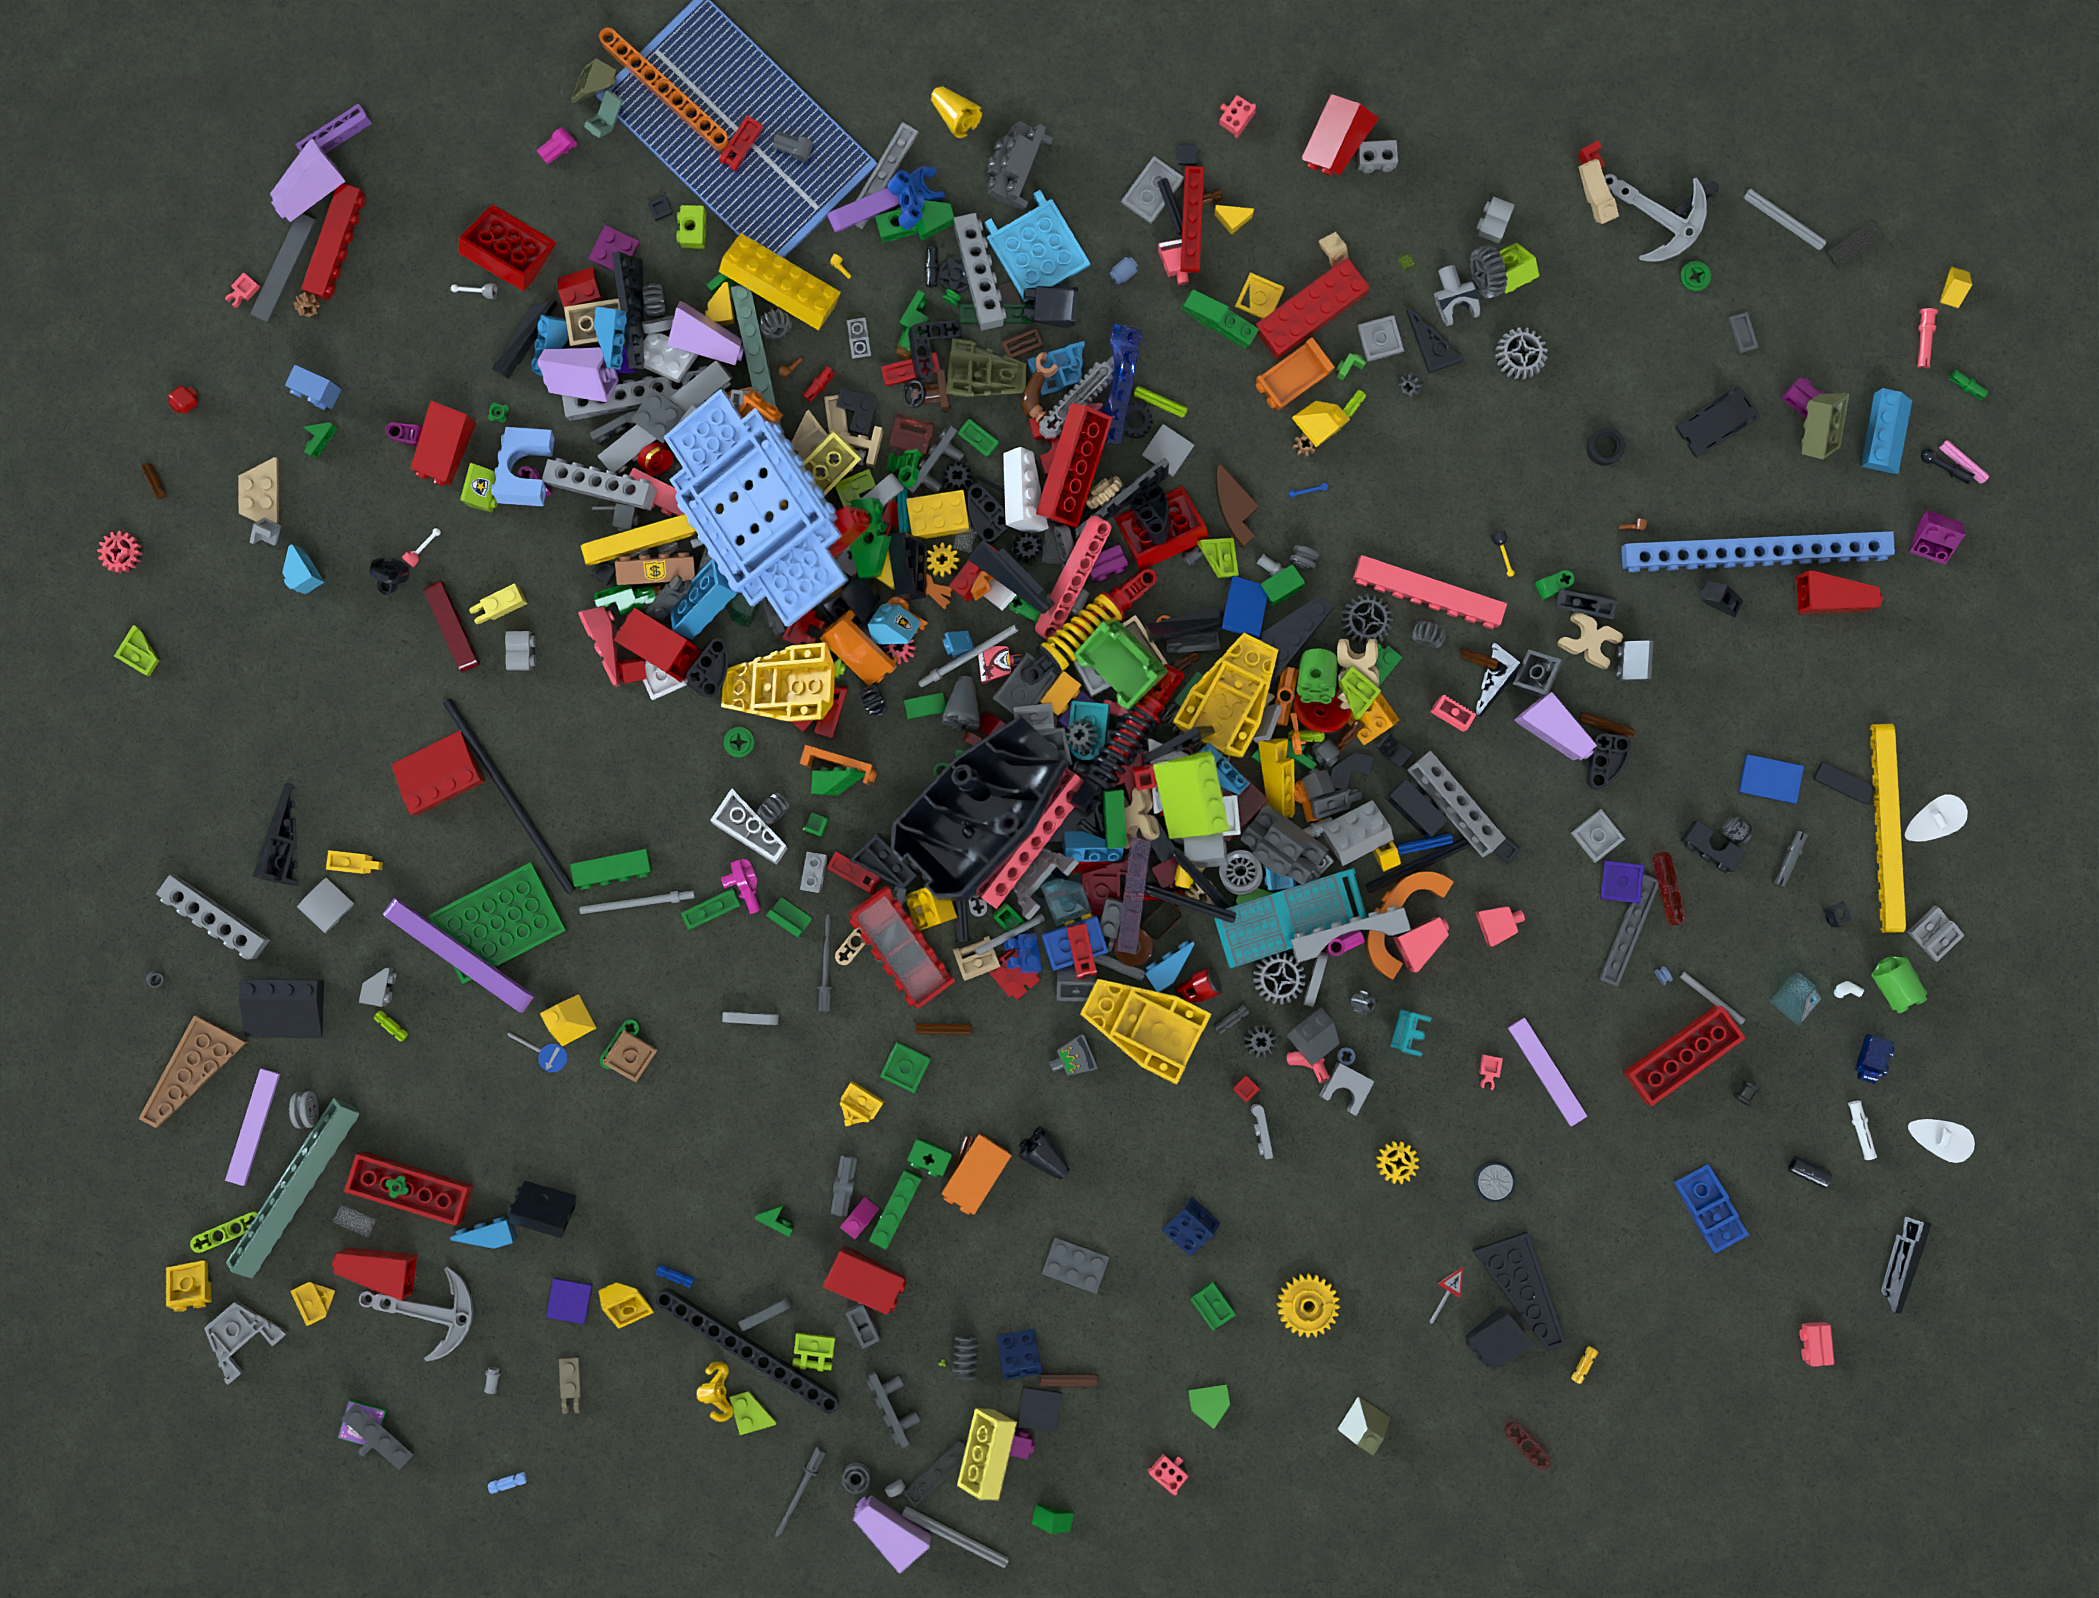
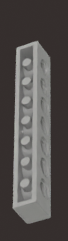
[562,366,718,421]

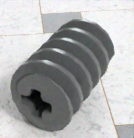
[952,1336,979,1379]

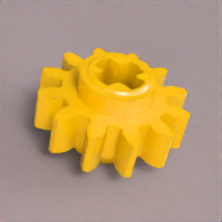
[927,543,960,578]

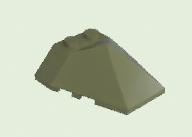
[946,338,1026,397]

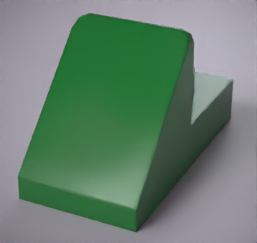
[303,422,338,459]
[755,1205,794,1237]

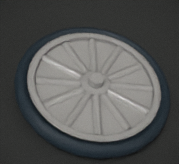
[1475,1161,1516,1203]

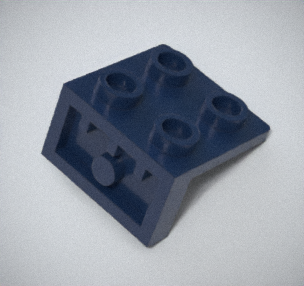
[1162,1197,1220,1256]
[997,1329,1043,1380]

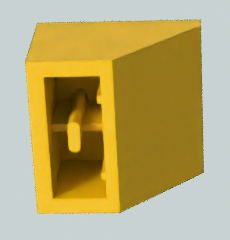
[906,887,957,931]

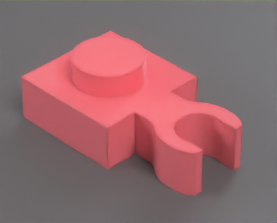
[226,273,260,308]
[1479,1054,1503,1090]

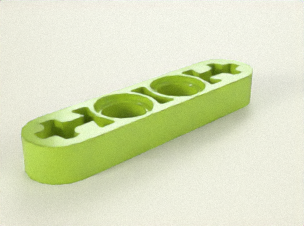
[190,1211,259,1253]

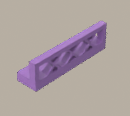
[295,104,372,153]

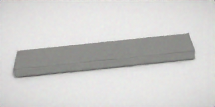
[856,122,919,229]

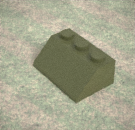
[1801,393,1849,459]

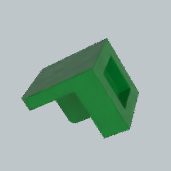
[803,812,830,837]

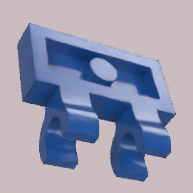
[1004,933,1042,973]

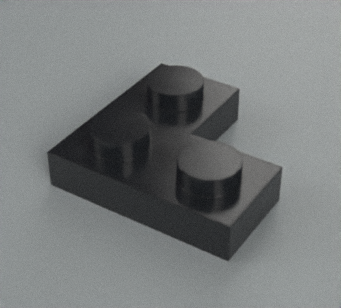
[835,387,878,436]

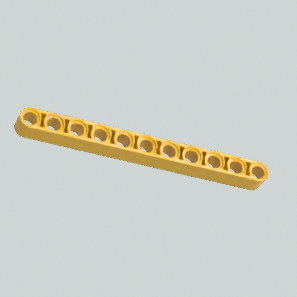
[581,499,787,565]
[1870,724,1906,933]

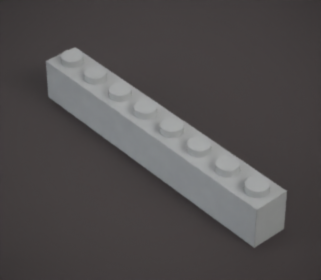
[598,360,732,474]

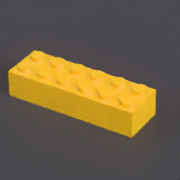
[719,233,841,330]

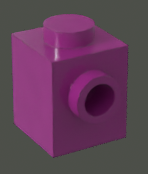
[1009,1430,1035,1459]

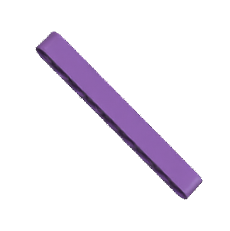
[383,898,534,1013]

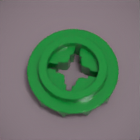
[1680,261,1711,292]
[724,727,755,758]

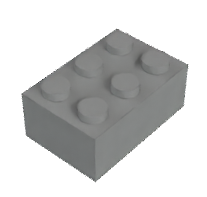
[1321,800,1394,866]

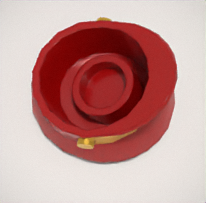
[638,442,673,476]

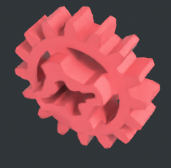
[97,531,143,573]

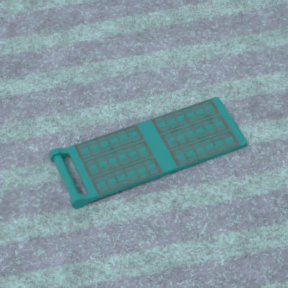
[1214,868,1368,968]

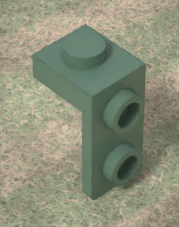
[584,90,623,138]

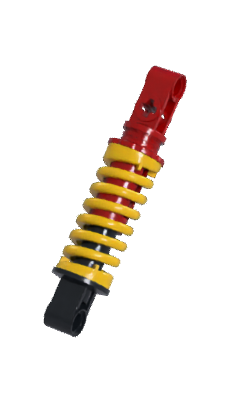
[1021,569,1157,684]

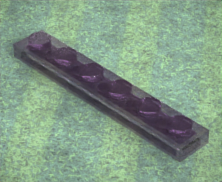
[1117,837,1151,954]

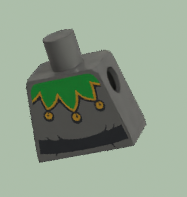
[1049,1033,1098,1076]

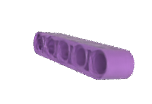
[827,188,900,233]

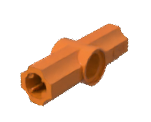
[1275,667,1299,726]

